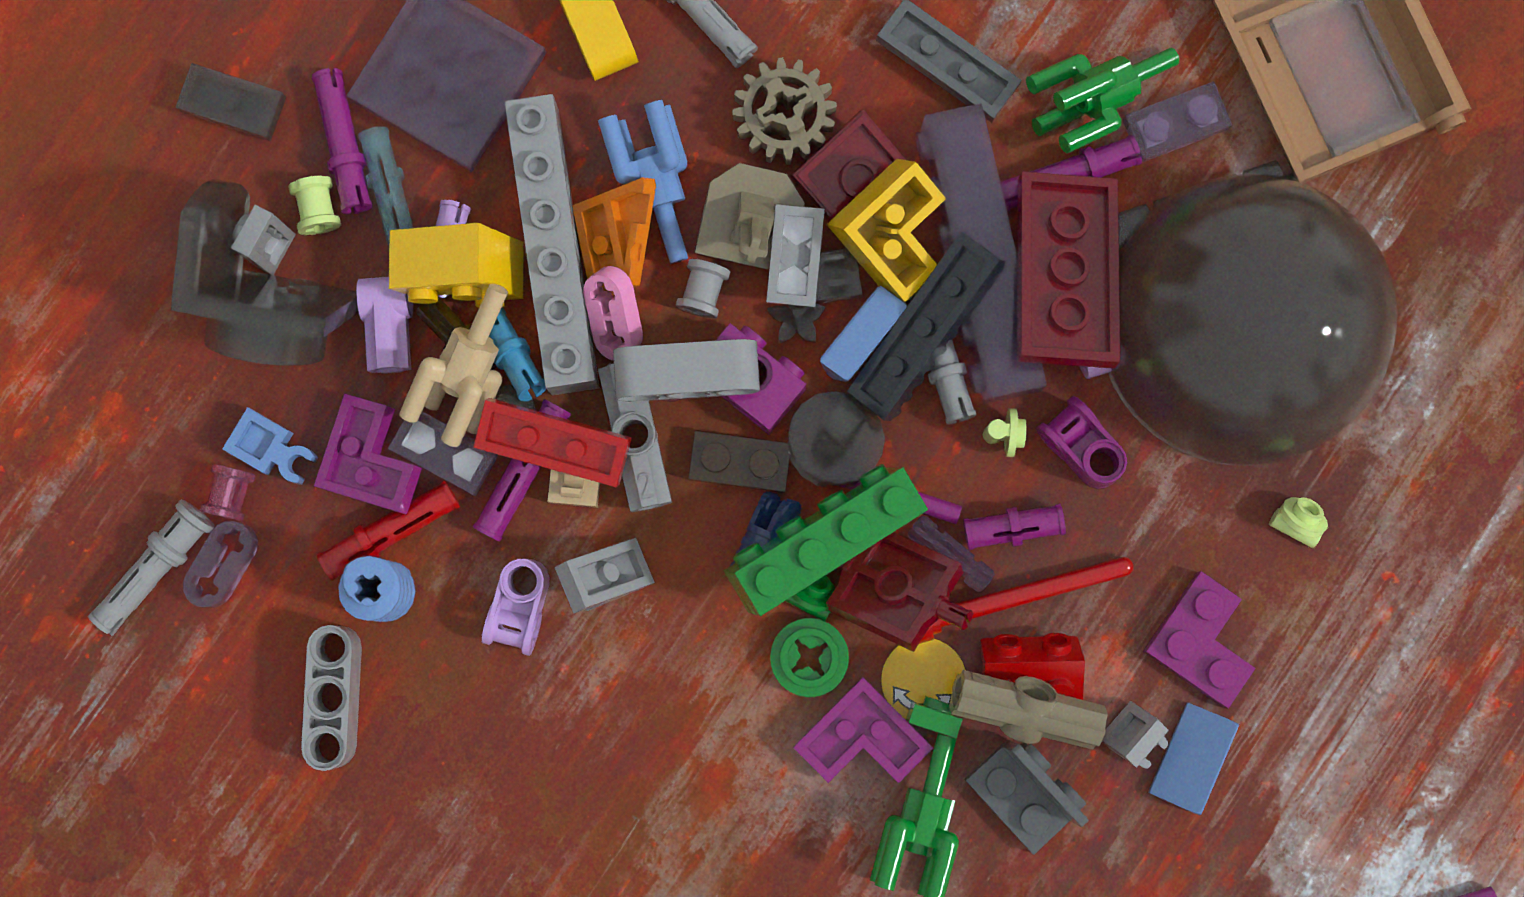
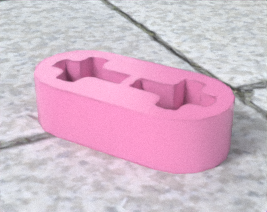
[583,266,643,360]

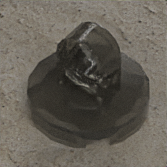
[787,391,885,488]

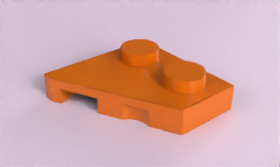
[572,177,656,295]

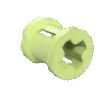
[288,176,341,235]

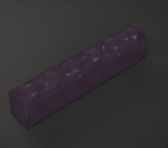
[916,103,1047,404]

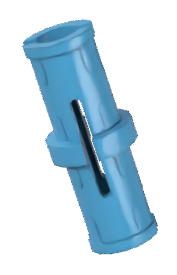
[489,308,546,402]

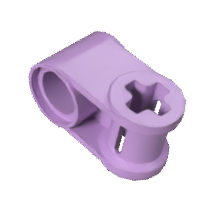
[482,559,550,656]

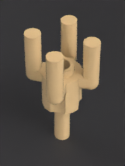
[399,284,508,447]

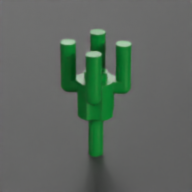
[1026,48,1179,153]
[870,734,959,897]

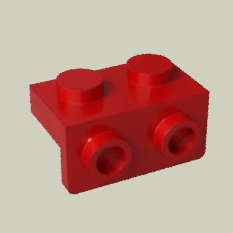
[980,633,1085,700]

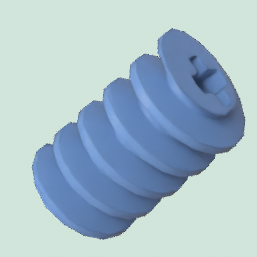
[338,556,416,622]

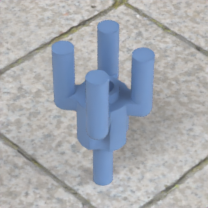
[598,100,689,264]

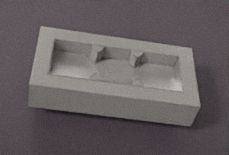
[766,204,825,307]
[231,205,296,276]

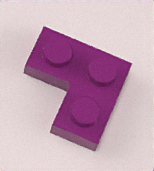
[314,394,422,515]
[1143,571,1256,709]
[793,677,933,783]

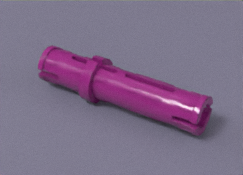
[311,68,372,214]
[995,135,1142,212]
[473,399,571,542]

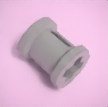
[676,259,730,319]

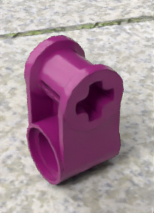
[1036,396,1127,489]

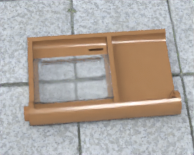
[1212,0,1472,184]

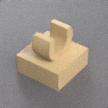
[548,469,600,508]

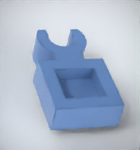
[222,407,318,484]

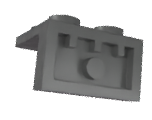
[964,740,1089,855]

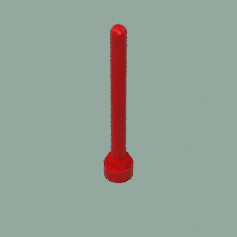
[919,557,1134,644]

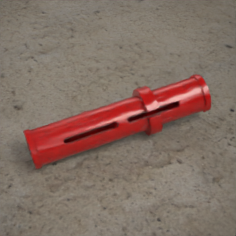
[316,480,461,581]

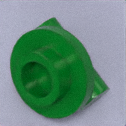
[786,576,835,621]

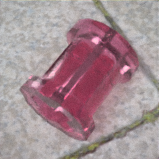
[200,464,256,522]

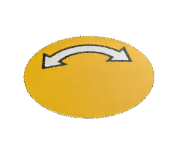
[881,639,965,719]

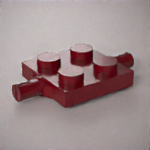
[826,532,973,652]

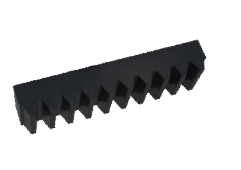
[847,231,1006,421]

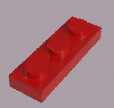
[473,398,632,488]

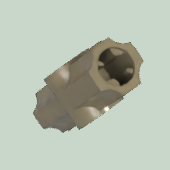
[949,670,1108,750]

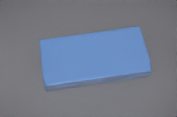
[820,286,907,382]
[1148,702,1239,815]

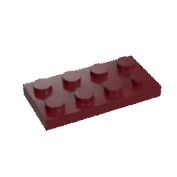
[1017,171,1120,369]

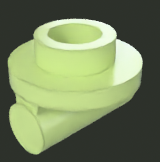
[983,408,1026,457]
[1269,497,1328,548]

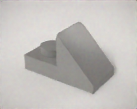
[555,538,655,613]

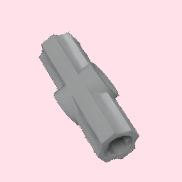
[598,364,672,512]

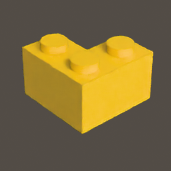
[826,159,946,302]
[389,223,523,308]

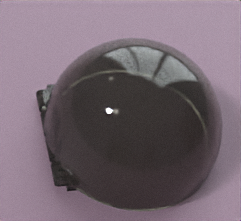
[1108,160,1398,466]

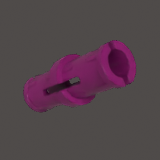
[963,504,1066,550]

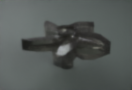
[767,303,825,344]

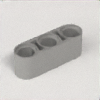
[613,339,760,402]
[301,625,362,771]

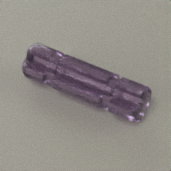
[908,516,995,592]

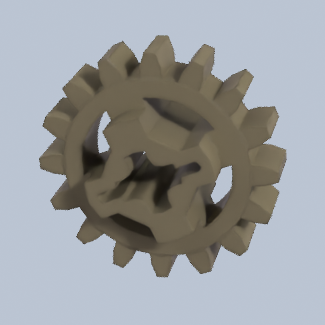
[732,57,837,165]

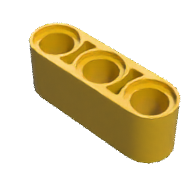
[559,0,639,81]

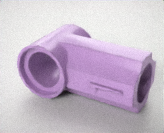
[357,277,413,373]

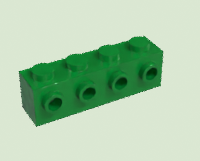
[723,464,928,616]

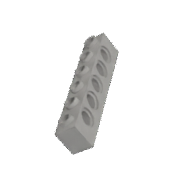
[505,94,600,395]

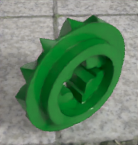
[770,618,849,697]

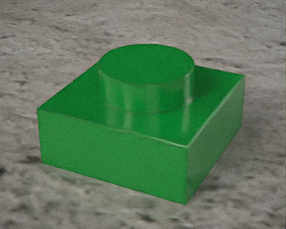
[906,696,963,738]

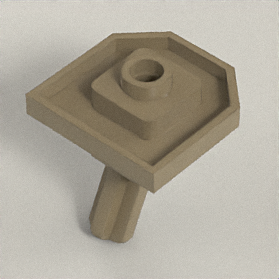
[694,163,805,270]

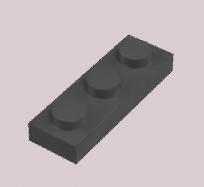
[876,0,1022,123]

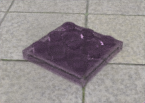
[347,0,547,173]

